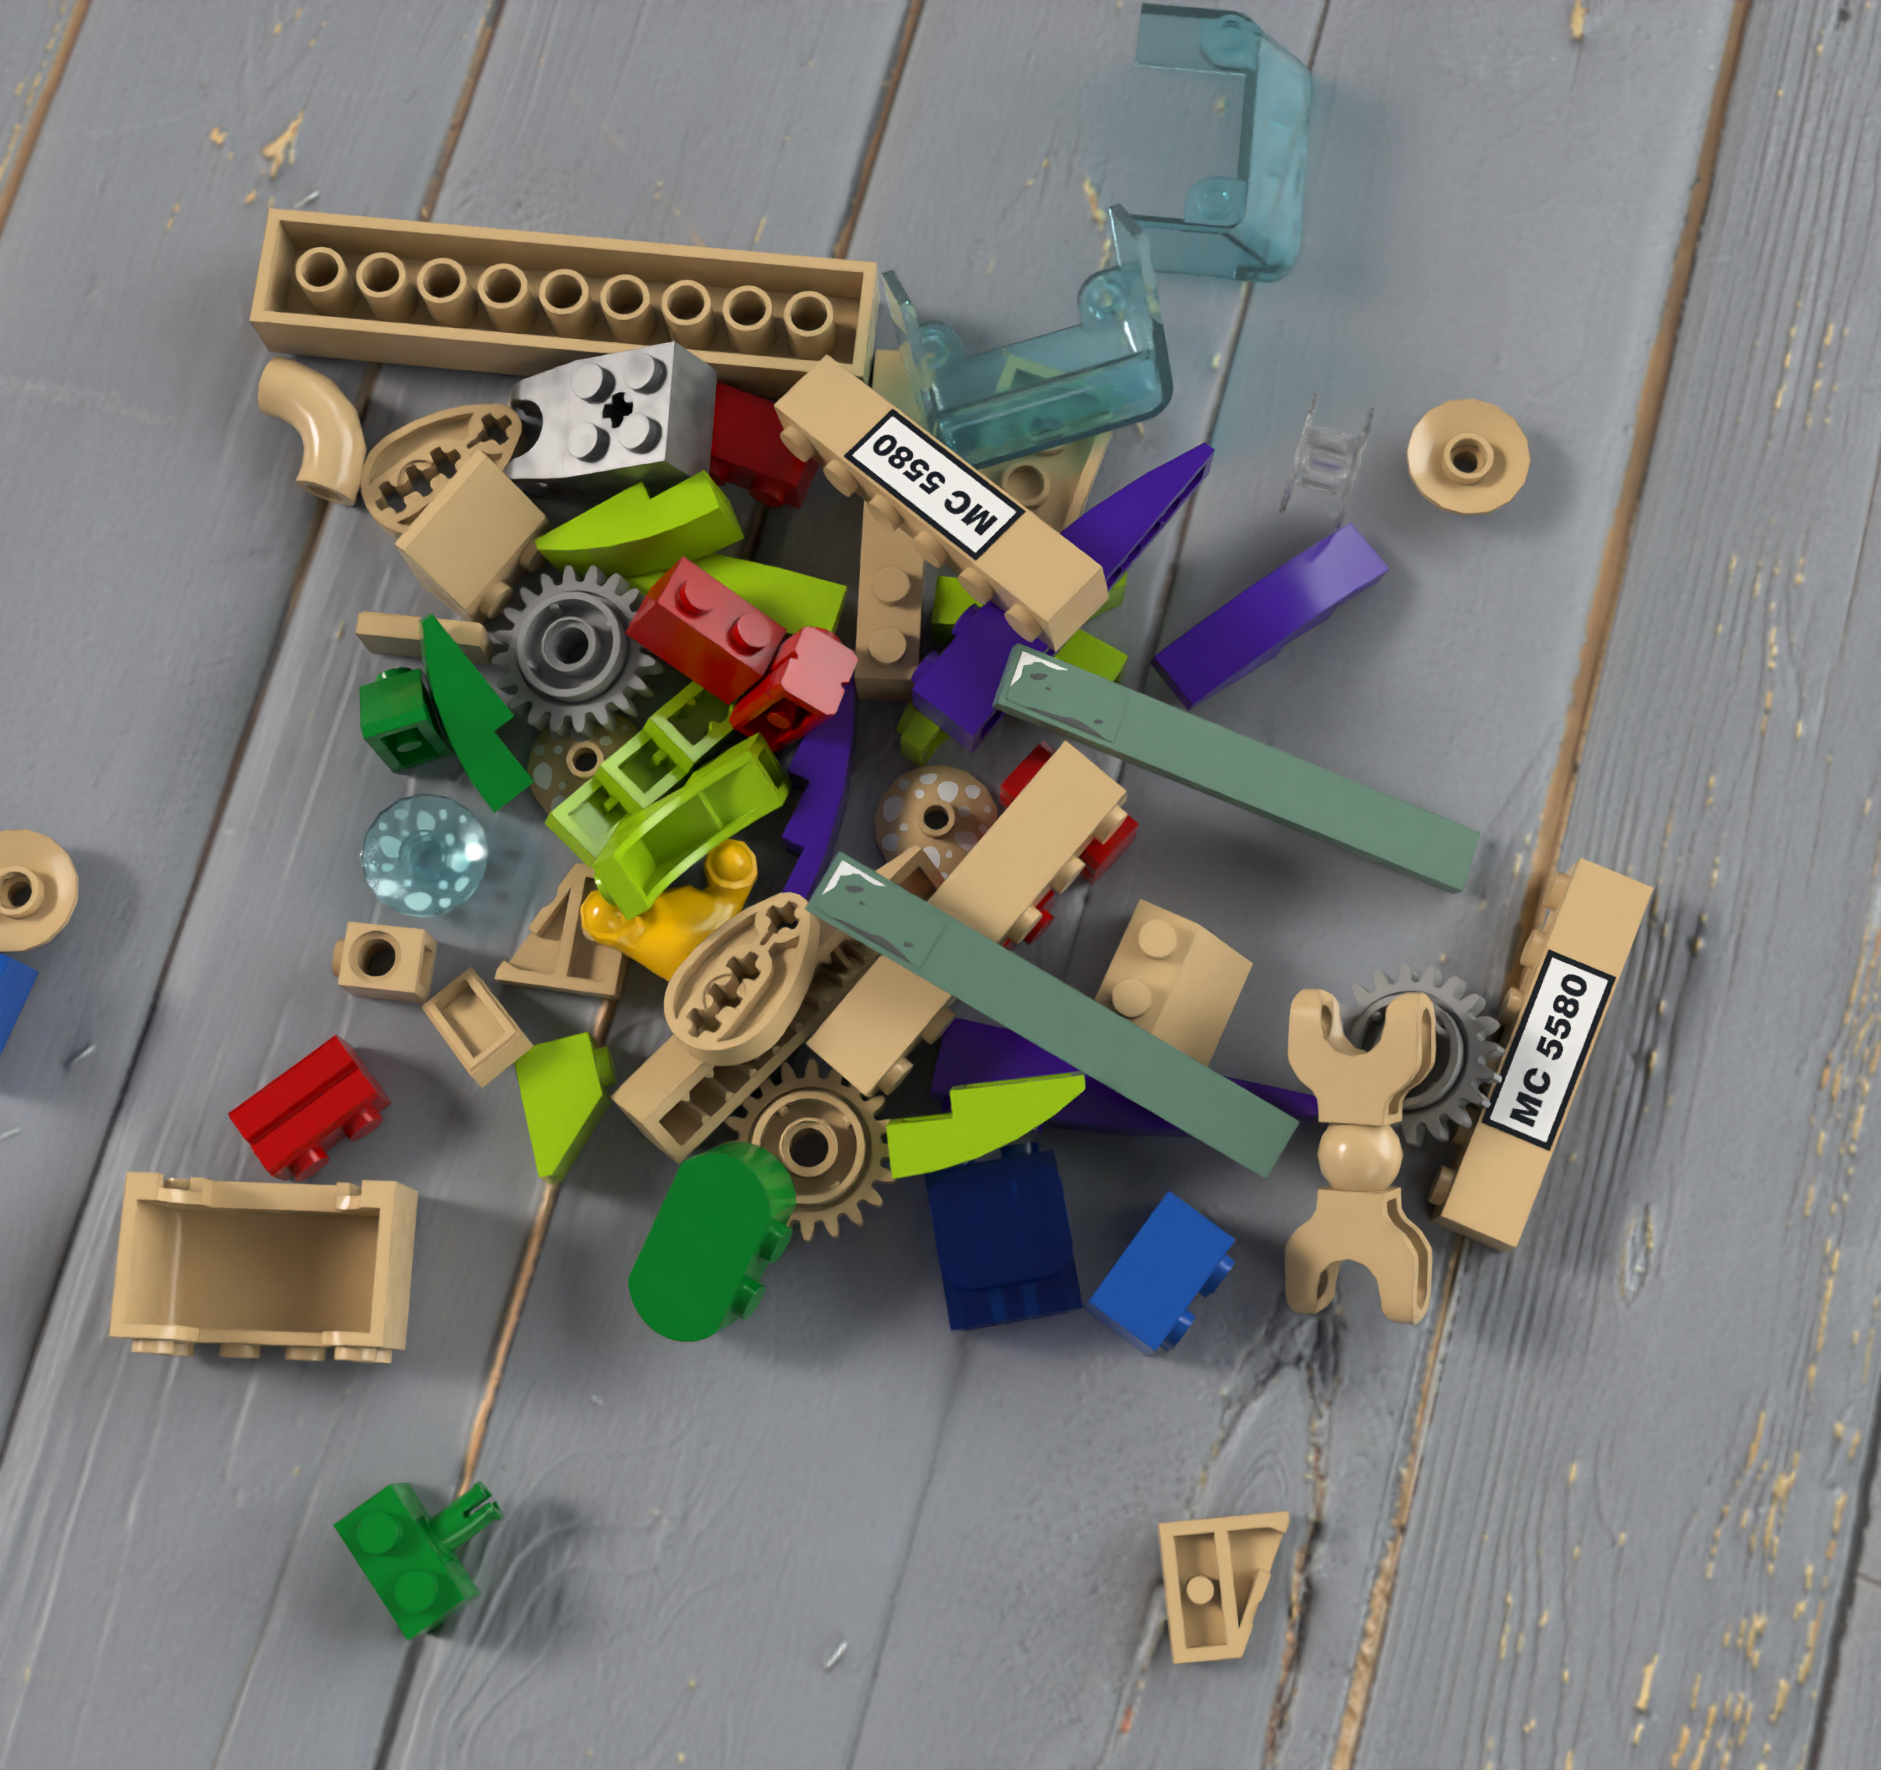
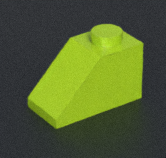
[514,1032,617,1184]

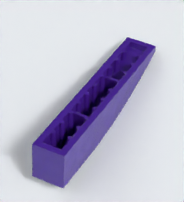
[911,442,1215,754]
[930,1018,1319,1137]

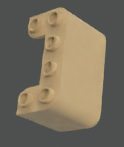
[109,1172,418,1364]

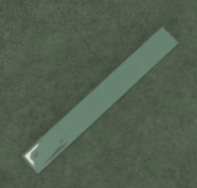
[992,643,1480,894]
[804,851,1300,1179]

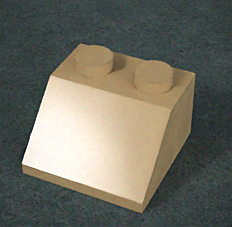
[394,449,552,624]
[1094,899,1253,1067]

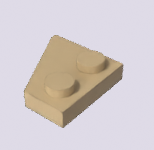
[495,863,628,1000]
[1157,1511,1290,1664]

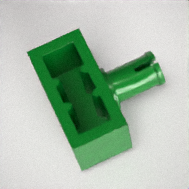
[333,1481,504,1640]

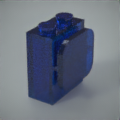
[924,1142,1083,1334]

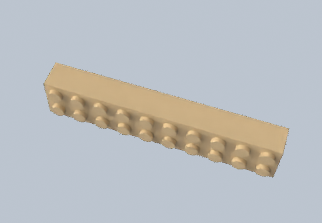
[249,208,880,399]

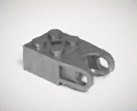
[503,341,717,502]

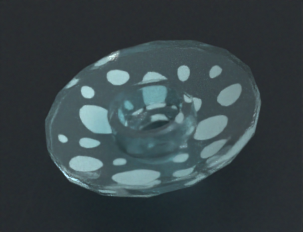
[360,793,489,918]

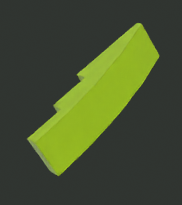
[607,553,848,639]
[544,681,744,868]

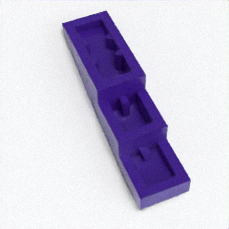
[1150,522,1389,711]
[781,669,857,925]

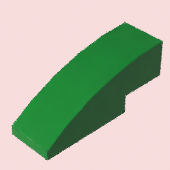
[418,613,535,813]

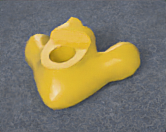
[580,839,758,982]

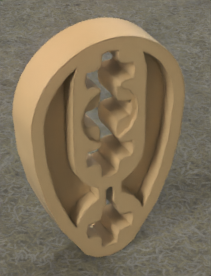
[360,403,527,540]
[664,892,820,1066]

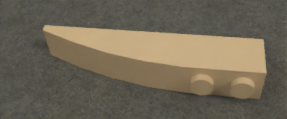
[854,350,936,702]
[610,845,945,1164]

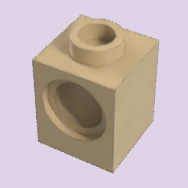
[332,921,438,1003]

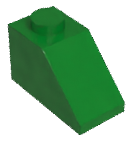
[359,667,453,773]

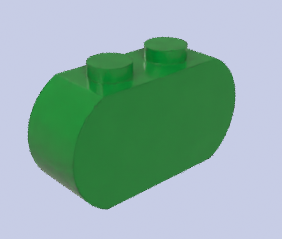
[628,1142,796,1342]

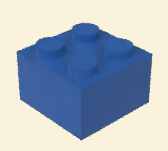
[1083,1191,1236,1356]

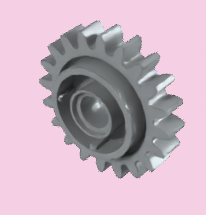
[491,565,664,739]
[1339,963,1505,1147]

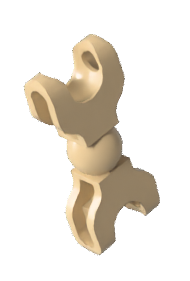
[1284,988,1436,1325]

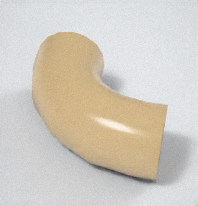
[258,356,367,506]

